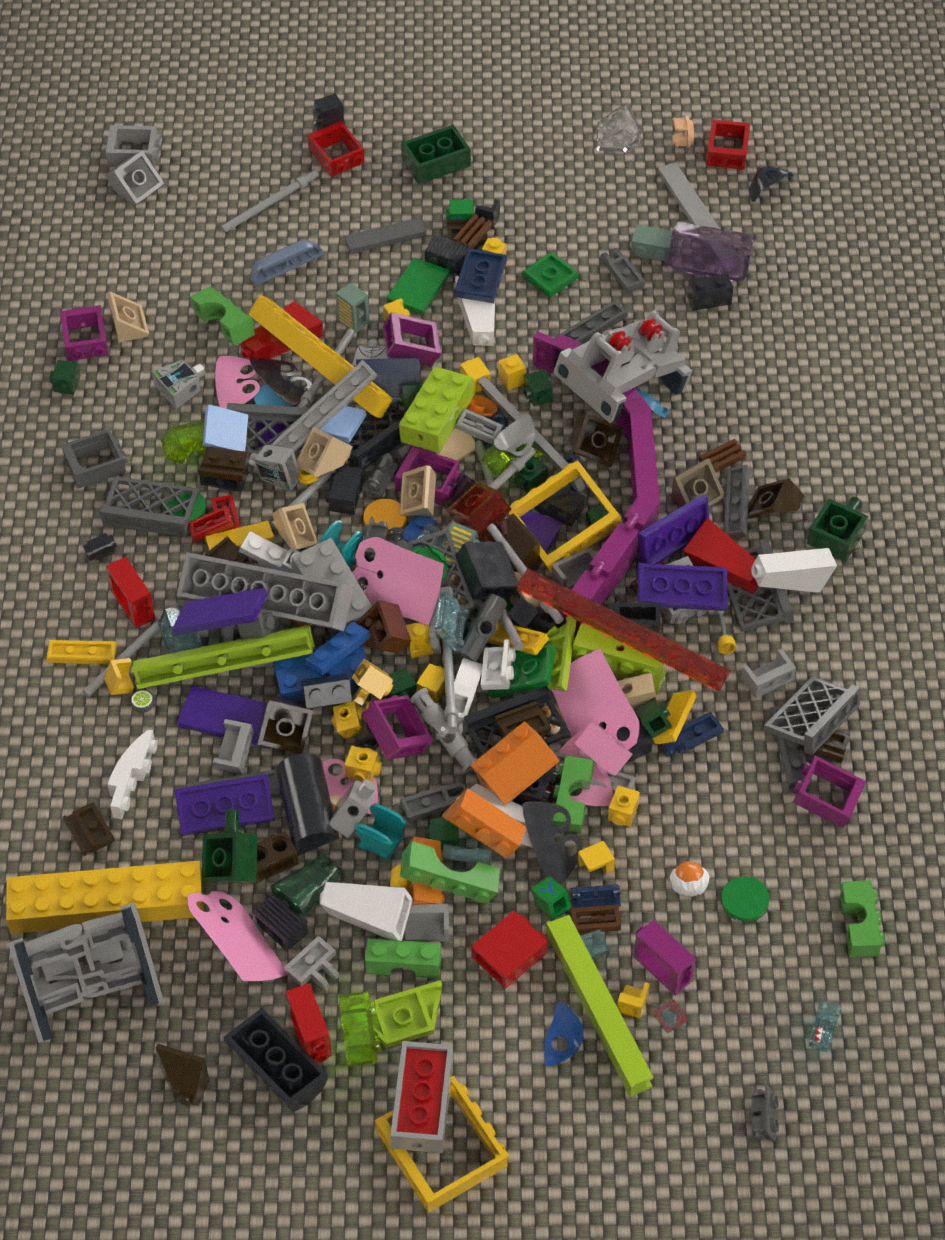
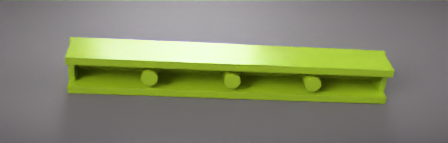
[131,625,315,689]
[546,915,654,1098]

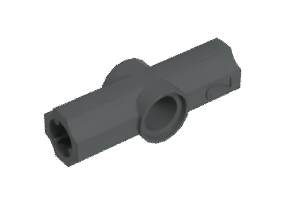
[458,594,507,662]

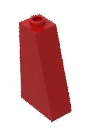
[240,301,324,360]
[683,519,760,594]

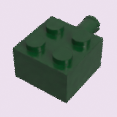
[807,497,868,562]
[202,810,257,884]

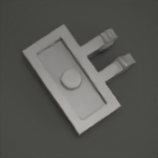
[284,936,340,990]

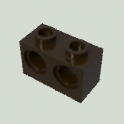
[255,831,299,883]

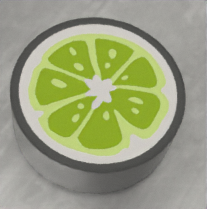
[131,690,154,713]

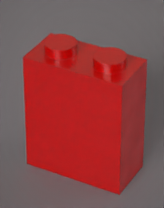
[471,911,548,989]

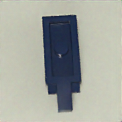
[661,712,724,757]

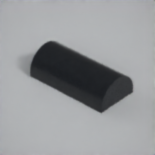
[276,754,340,856]
[224,1008,328,1111]

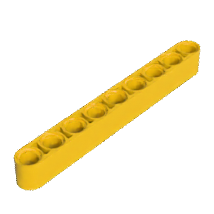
[249,295,393,418]

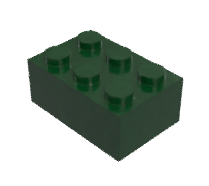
[401,125,471,184]

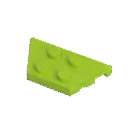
[545,614,577,692]
[350,980,442,1048]

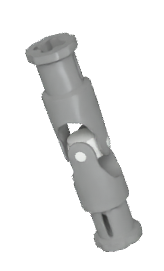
[410,688,479,773]

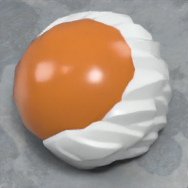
[670,861,709,897]

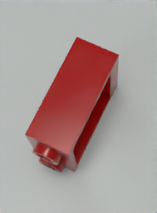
[706,119,751,170]
[307,121,365,177]
[106,557,155,629]
[286,983,332,1063]

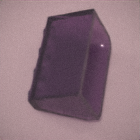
[668,222,757,282]

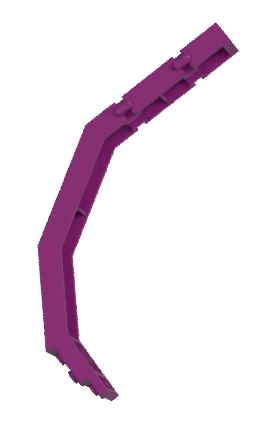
[532,331,660,635]

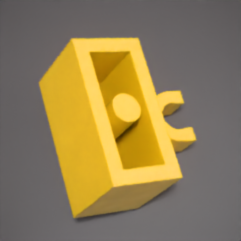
[352,659,393,706]

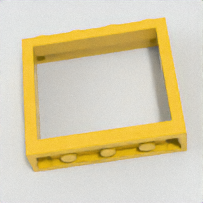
[506,460,623,573]
[375,1076,509,1213]

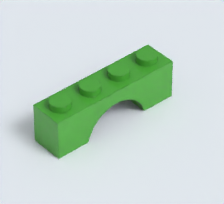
[190,286,255,346]
[400,841,500,904]

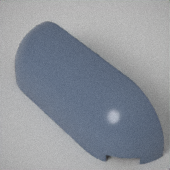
[250,240,324,286]

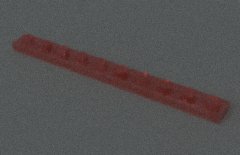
[516,568,731,692]

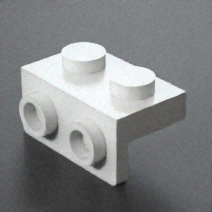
[481,640,516,690]

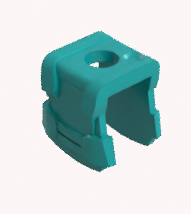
[318,520,363,569]
[355,803,406,861]

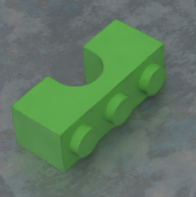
[553,755,594,833]
[840,880,885,958]
[365,939,442,979]

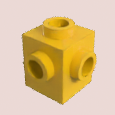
[331,700,365,739]
[344,746,382,783]

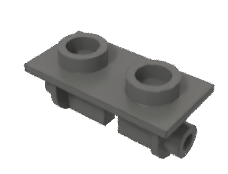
[362,453,399,497]
[364,516,389,561]
[752,1085,779,1142]

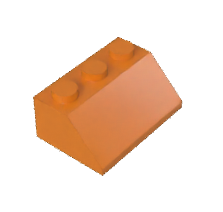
[470,721,559,805]
[442,788,526,859]

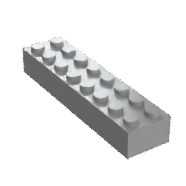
[177,552,354,631]

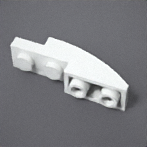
[239,531,300,573]
[436,658,483,743]
[107,730,158,819]

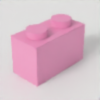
[574,722,633,776]

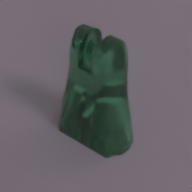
[270,854,343,917]

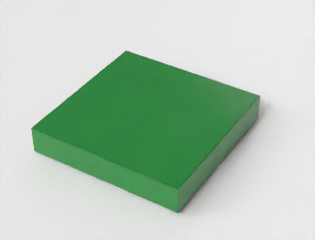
[522,252,579,298]

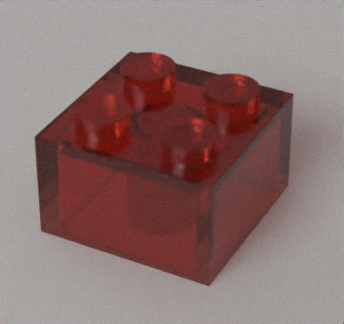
[447,481,512,539]

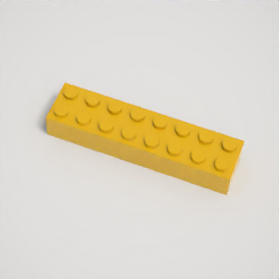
[6,861,204,934]

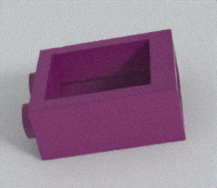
[60,305,109,361]
[383,312,442,366]
[395,446,462,506]
[362,695,433,760]
[792,756,866,828]
[634,919,696,996]

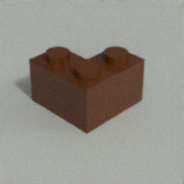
[355,600,411,654]

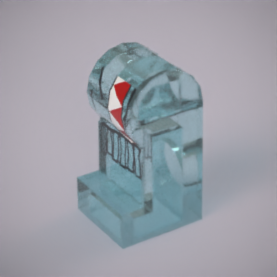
[808,1000,842,1053]

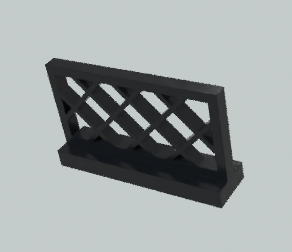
[345,404,406,470]
[462,686,571,756]

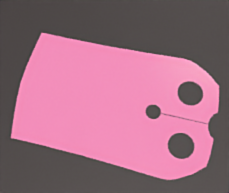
[352,537,444,625]
[551,648,639,750]
[188,891,287,981]

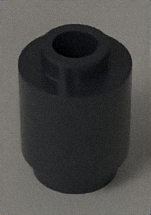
[83,533,117,561]

